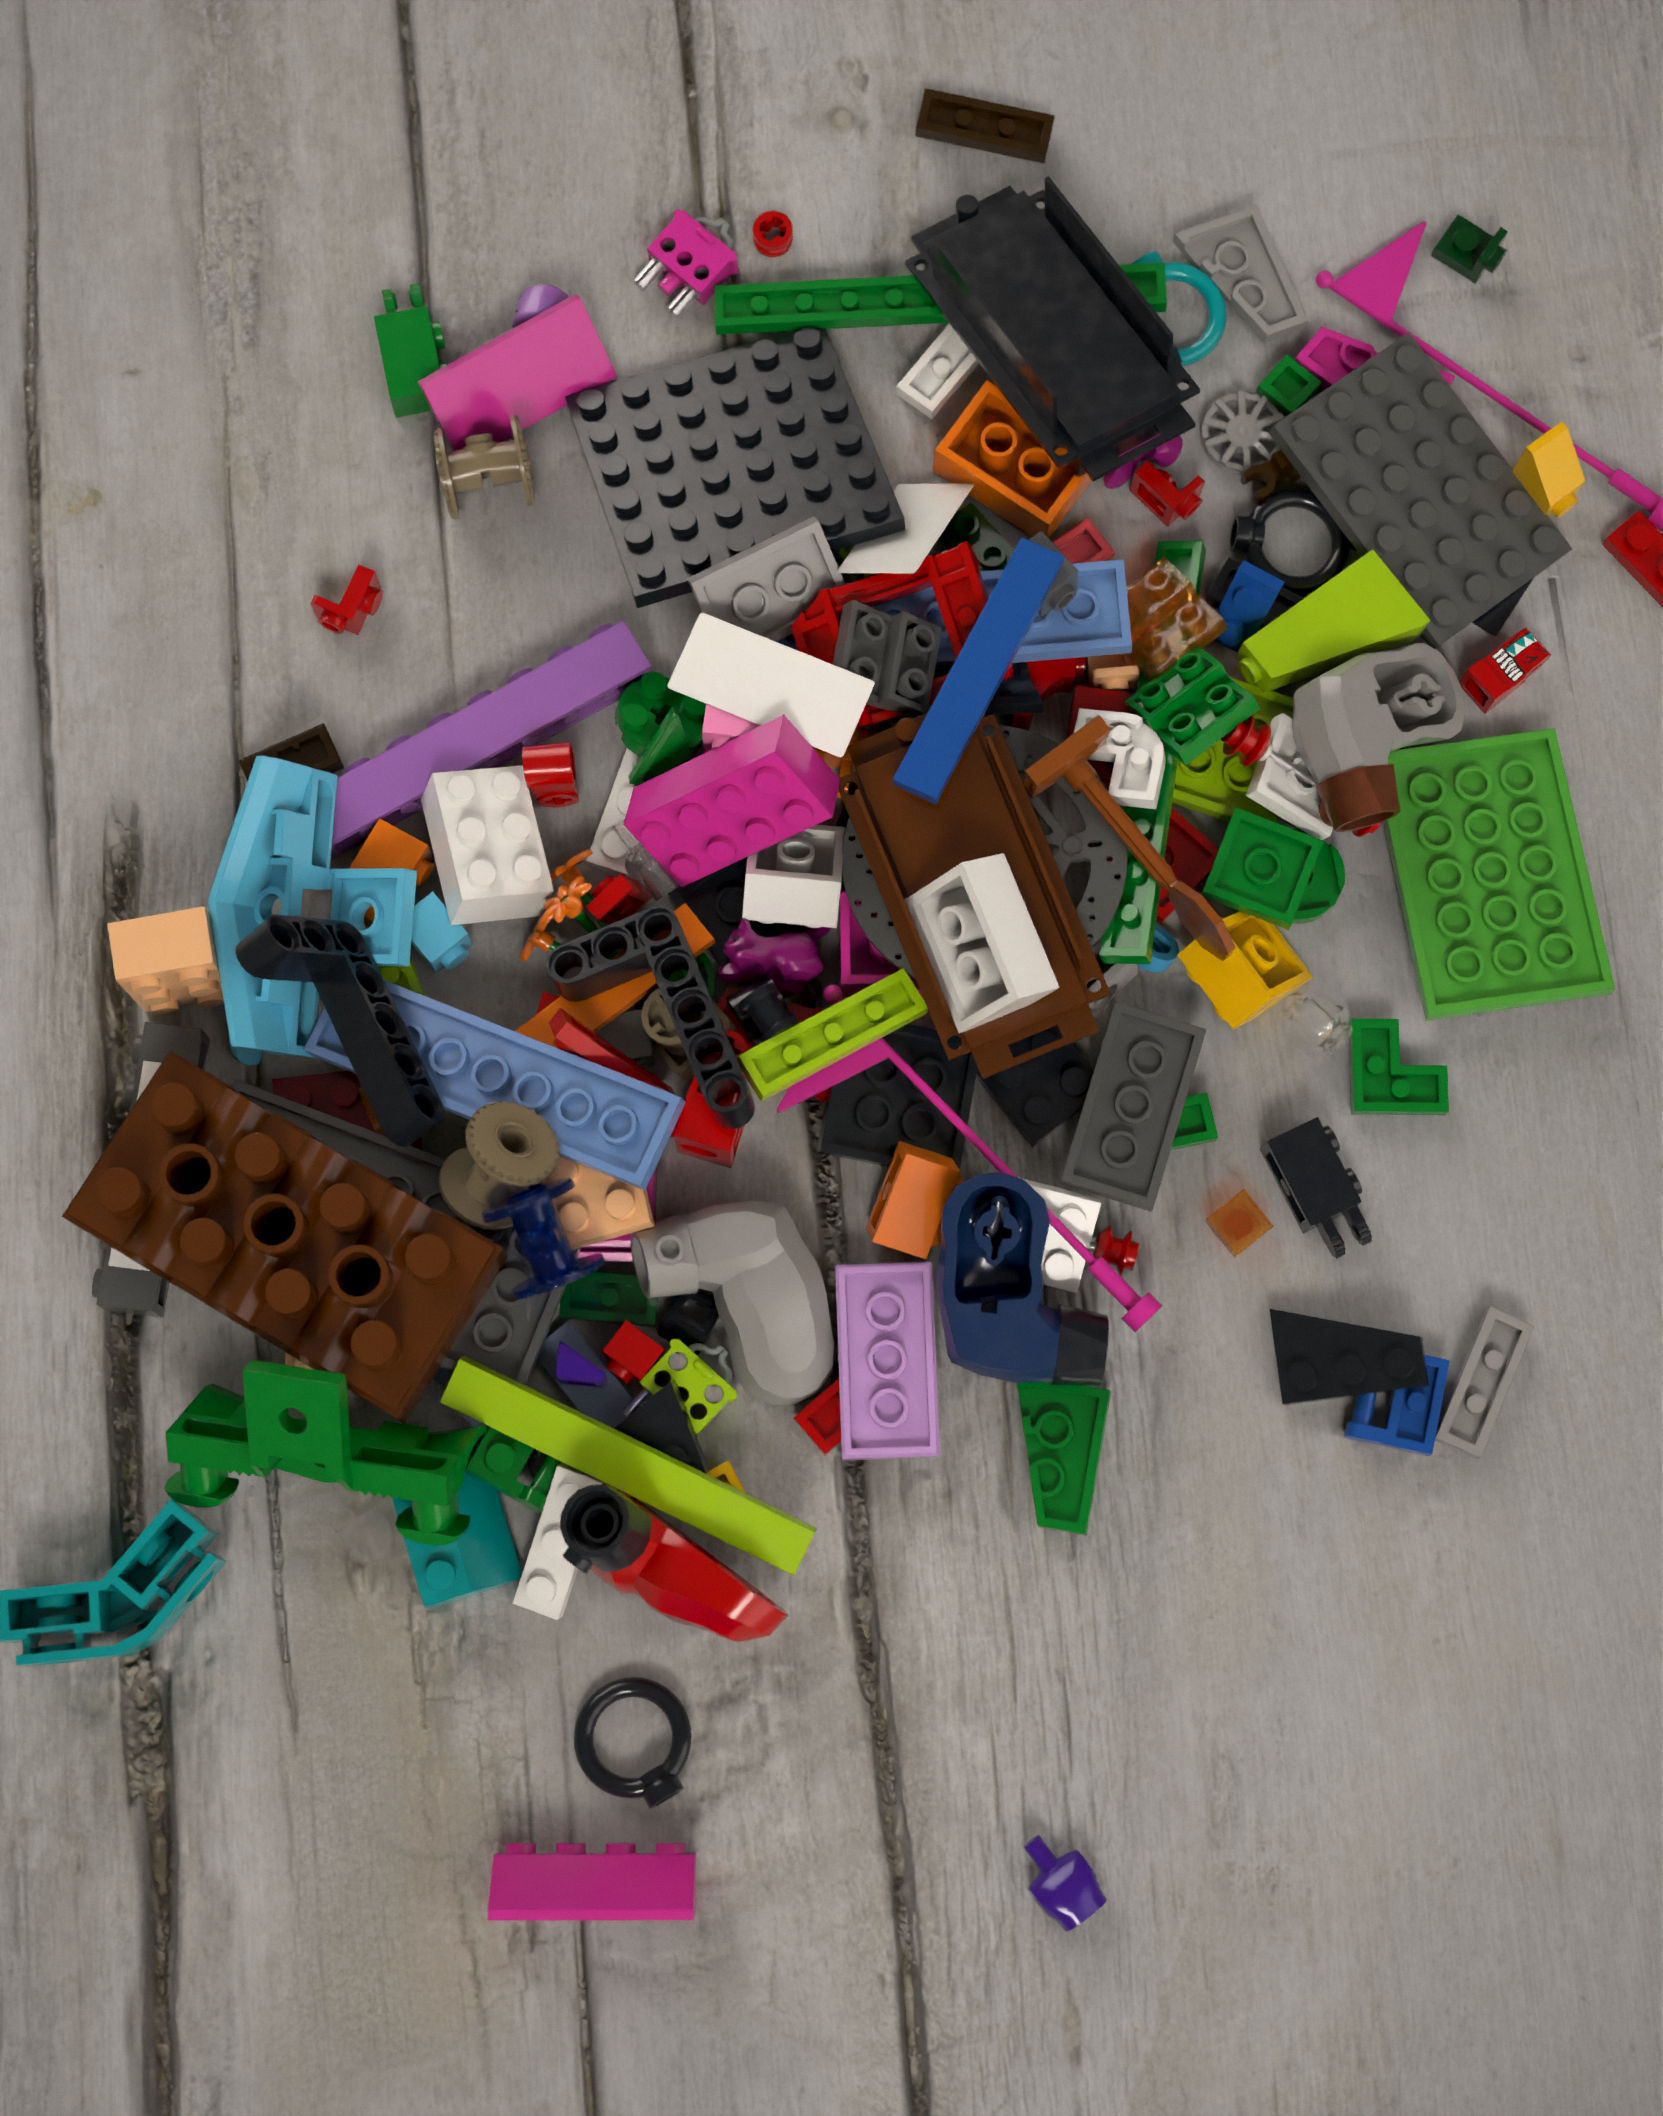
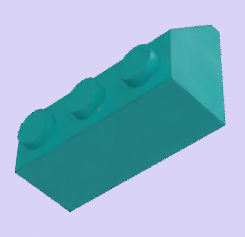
[392,1438,522,1609]

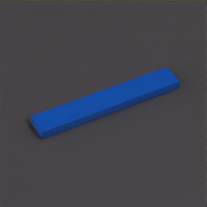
[893,537,1064,805]

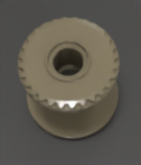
[433,415,535,520]
[439,1101,560,1230]

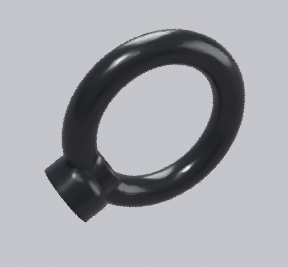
[1230,489,1350,595]
[574,1677,692,1809]

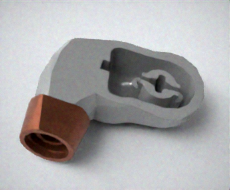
[1293,643,1466,832]

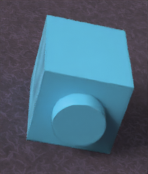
[411,891,472,974]

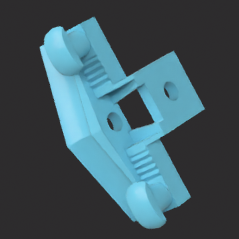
[207,756,417,1066]

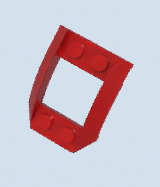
[791,541,1013,726]

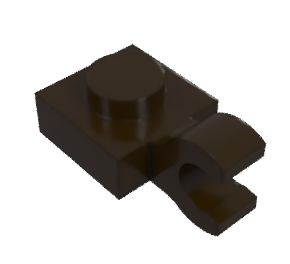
[1240,449,1302,504]

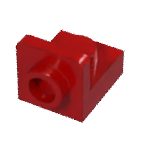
[1129,461,1205,527]

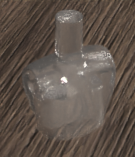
[613,819,679,901]

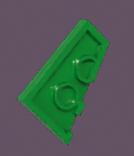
[1016,1382,1111,1536]

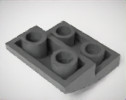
[833,600,942,716]

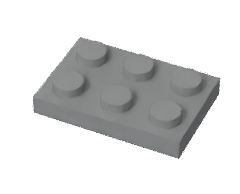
[687,516,845,642]

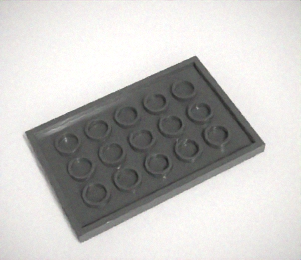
[1268,333,1572,649]

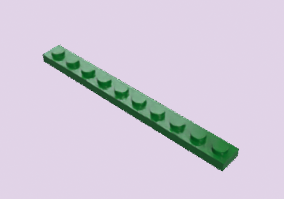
[714,262,1167,335]
[1099,540,1206,964]

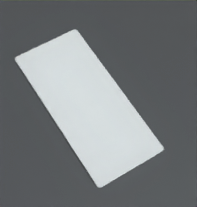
[837,483,974,574]
[667,613,875,757]

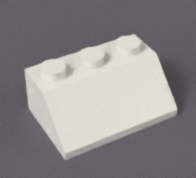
[904,853,1060,1033]

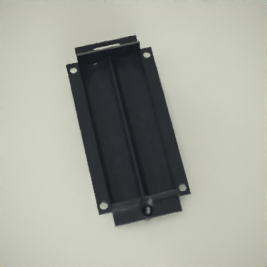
[905,176,1200,482]

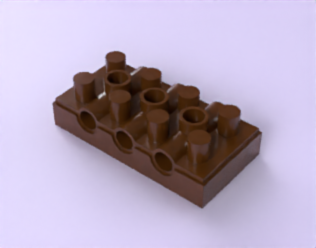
[62,1050,508,1424]

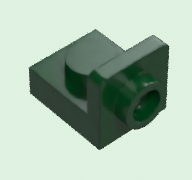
[1431,214,1508,284]

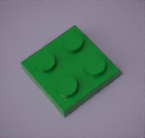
[1201,807,1323,930]

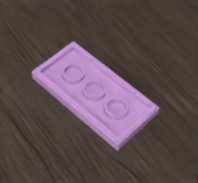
[835,1262,940,1460]

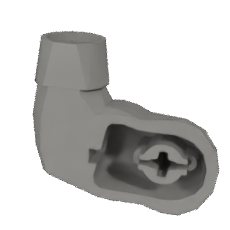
[630,1200,835,1405]

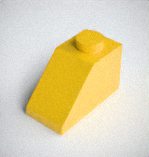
[1512,421,1585,518]

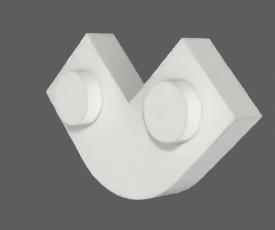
[1074,708,1166,809]

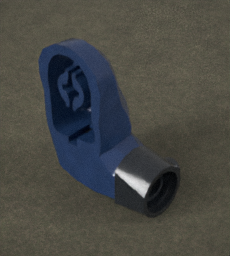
[936,1172,1109,1385]

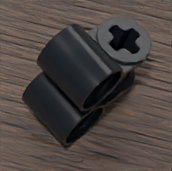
[725,973,800,1046]

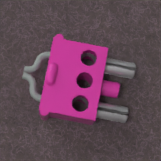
[633,209,739,318]

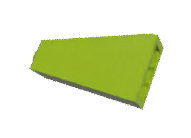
[1235,549,1431,693]

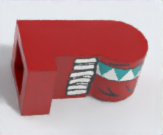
[1459,628,1552,714]

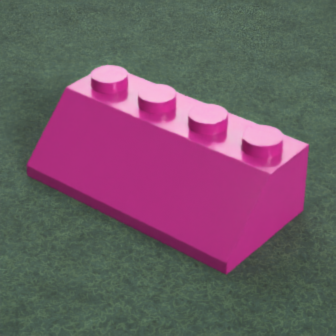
[487,1843,696,1921]

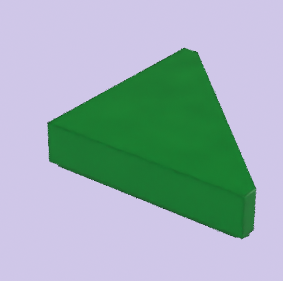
[628,706,692,786]

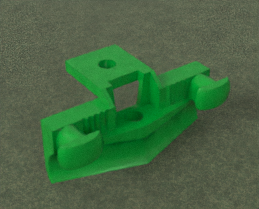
[164,1360,487,1545]

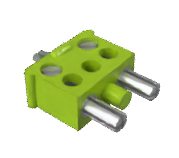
[623,1339,737,1437]

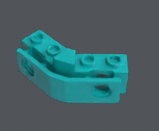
[0,1499,227,1666]

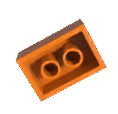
[932,380,1092,539]

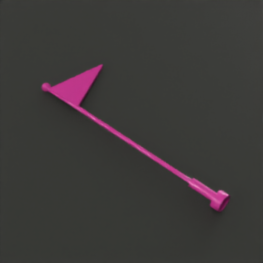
[1315,221,1663,531]
[777,984,1163,1332]

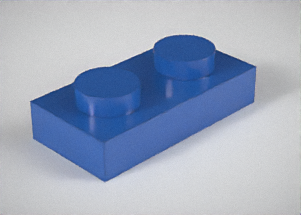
[1205,560,1284,653]

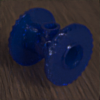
[482,1178,605,1299]

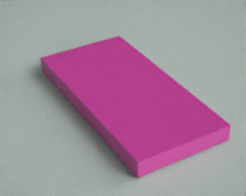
[418,294,617,451]

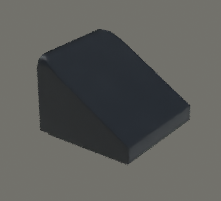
[657,1290,720,1356]

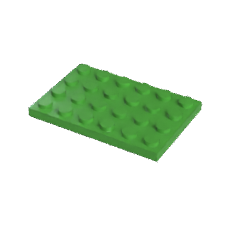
[1383,728,1615,1021]

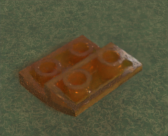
[1125,557,1228,681]

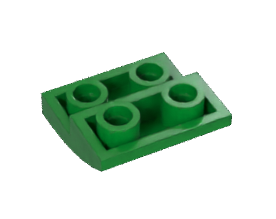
[1124,646,1260,766]

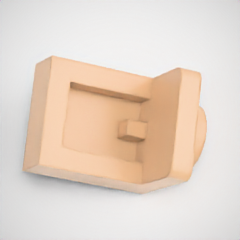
[1085,648,1139,692]

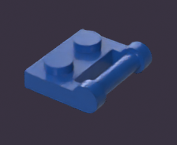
[1344,1355,1450,1456]

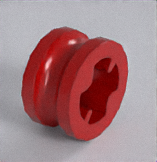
[753,210,793,258]

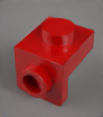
[310,564,383,635]

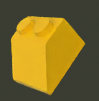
[1177,911,1313,1030]

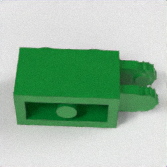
[374,283,449,418]

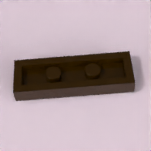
[915,88,1055,164]

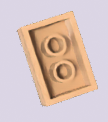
[107,906,224,1016]

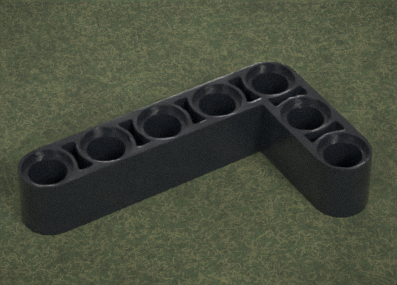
[546,906,755,1129]
[235,915,445,1147]

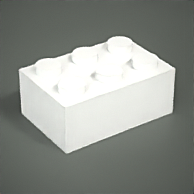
[421,765,554,925]

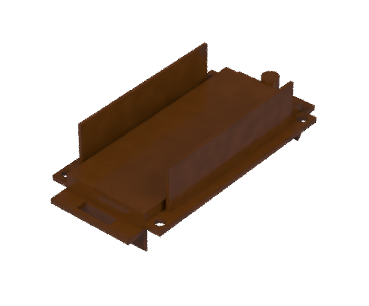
[838,713,1111,1079]

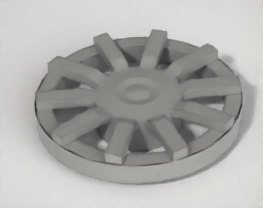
[1200,390,1284,475]

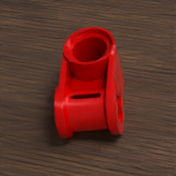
[522,742,579,807]

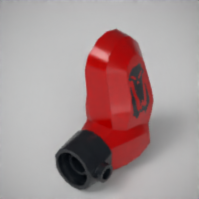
[560,1485,788,1642]

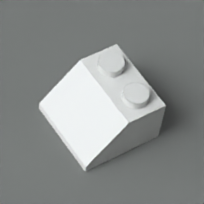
[742,825,845,928]

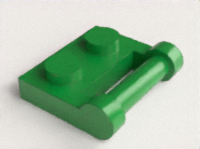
[465,1427,563,1513]

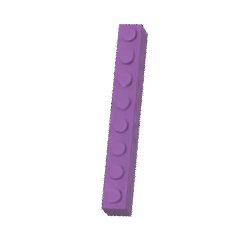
[330,620,652,860]

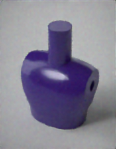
[1023,1835,1107,1932]

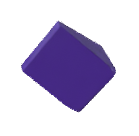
[555,1341,607,1388]

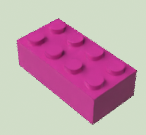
[624,715,840,887]

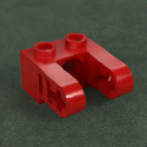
[670,1029,748,1168]

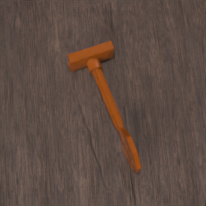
[1022,715,1236,961]

